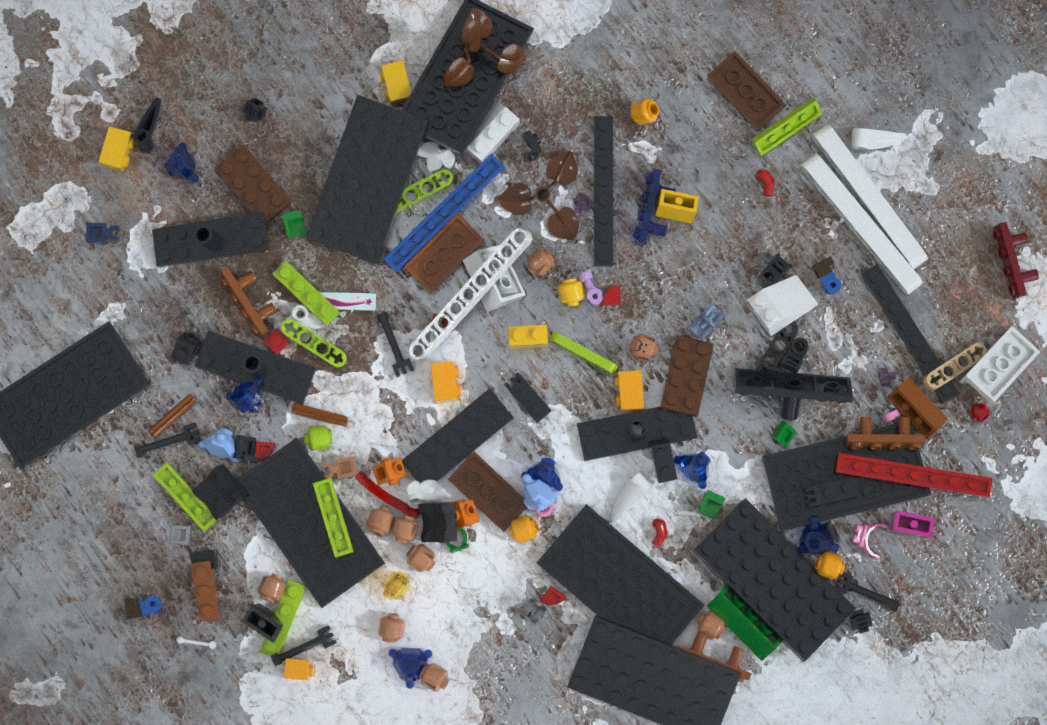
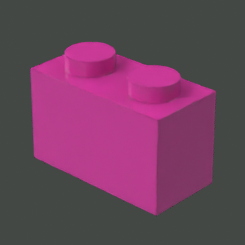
[890,511,935,539]

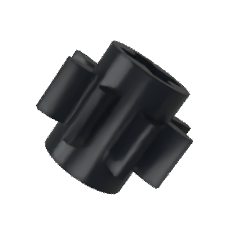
[242,98,267,122]
[850,609,873,634]

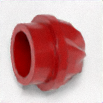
[971,403,991,423]

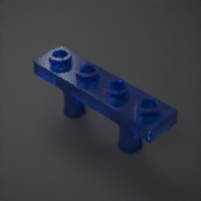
[633,169,676,246]

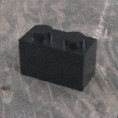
[648,437,677,483]

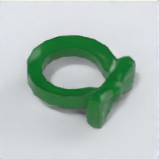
[446,528,469,554]

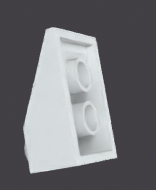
[747,275,818,336]

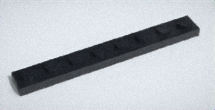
[594,116,613,267]
[860,264,959,404]

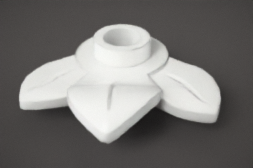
[418,142,455,172]
[284,305,321,343]
[406,480,442,508]

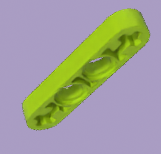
[396,169,453,213]
[281,319,347,367]
[548,331,618,375]

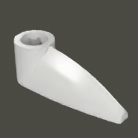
[851,128,906,150]
[611,471,654,523]

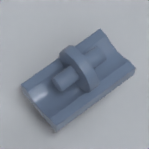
[688,303,725,341]

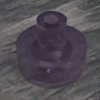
[573,193,594,213]
[878,367,896,387]

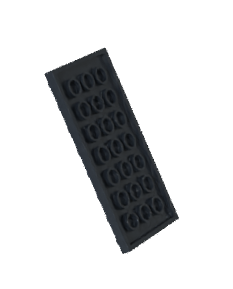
[401,0,534,156]
[306,94,429,264]
[0,321,151,469]
[762,422,931,532]
[237,437,386,608]
[692,498,856,663]
[536,504,705,645]
[567,615,741,725]

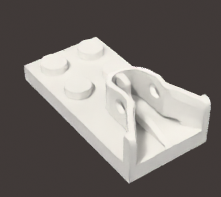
[959,326,1040,407]

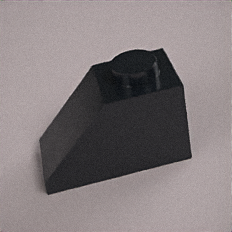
[242,603,283,643]

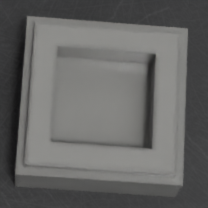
[169,524,191,546]

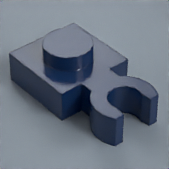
[86,223,120,243]

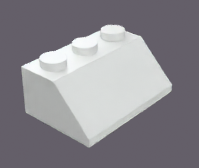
[466,101,520,164]
[463,244,526,311]

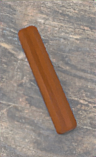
[148,394,196,438]
[292,403,348,427]

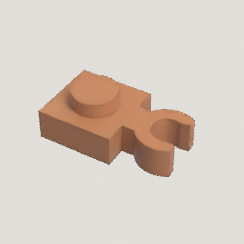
[322,456,358,480]

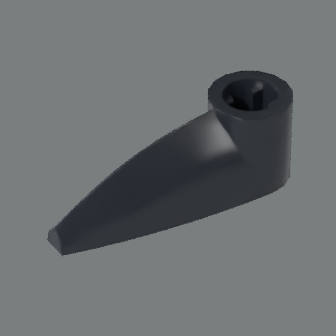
[133,97,161,153]

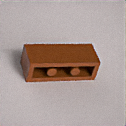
[887,377,949,439]
[191,559,222,622]

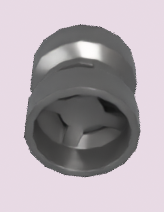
[520,598,546,625]

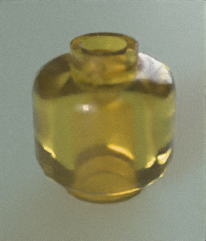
[382,571,411,600]

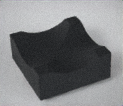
[192,464,248,520]
[418,502,457,543]

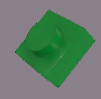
[772,421,797,447]

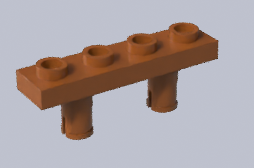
[219,267,277,339]
[845,417,926,450]
[677,632,752,683]

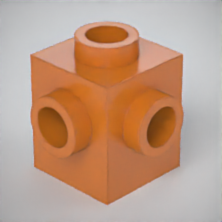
[372,457,407,486]
[454,498,480,529]

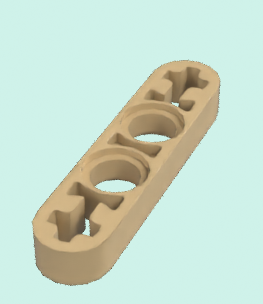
[923,343,987,391]

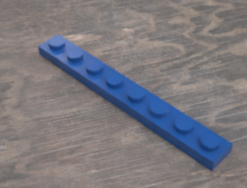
[383,154,505,273]

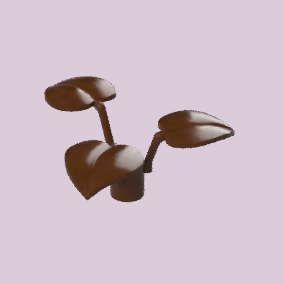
[443,8,526,87]
[497,151,579,240]

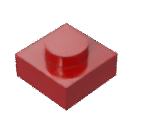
[263,328,291,355]

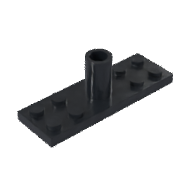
[152,212,270,268]
[195,331,316,405]
[735,368,853,420]
[577,407,697,462]

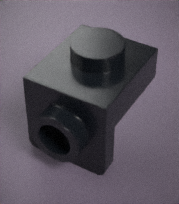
[523,130,541,162]
[171,332,201,365]
[233,435,260,464]

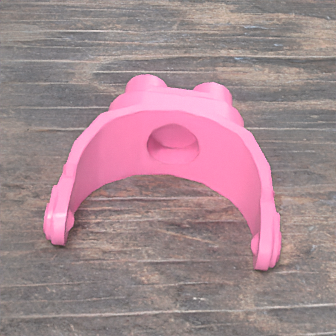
[851,523,889,559]

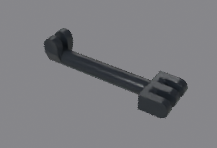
[376,312,414,377]
[134,423,201,458]
[835,572,901,612]
[271,625,337,667]

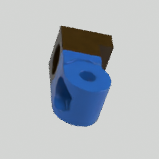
[812,256,842,295]
[124,596,163,619]

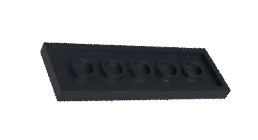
[402,388,514,483]

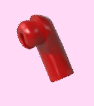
[756,169,775,197]
[652,518,668,548]

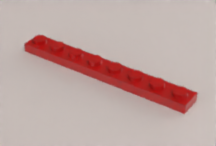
[835,453,993,498]

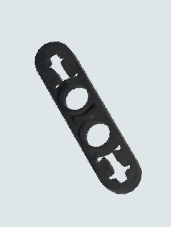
[755,321,798,371]

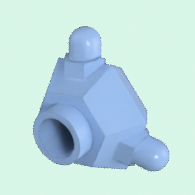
[198,428,239,462]
[522,474,559,511]

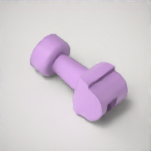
[577,270,603,307]

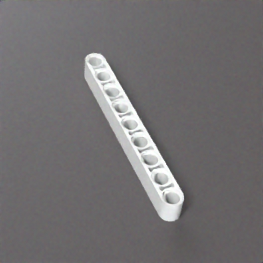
[812,124,928,269]
[800,153,923,295]
[409,228,532,360]

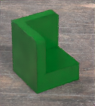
[282,210,307,239]
[698,490,725,520]

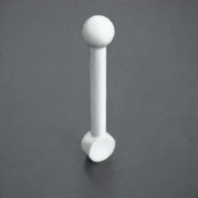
[176,636,217,649]

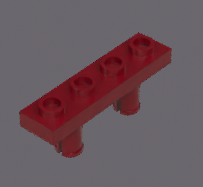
[993,222,1039,300]

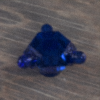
[165,143,199,183]
[226,377,263,413]
[674,452,711,489]
[521,457,563,491]
[796,515,840,555]
[389,648,433,689]

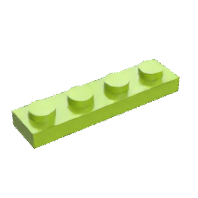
[751,97,823,156]
[272,261,340,327]
[153,462,219,532]
[313,478,354,558]
[259,579,307,657]

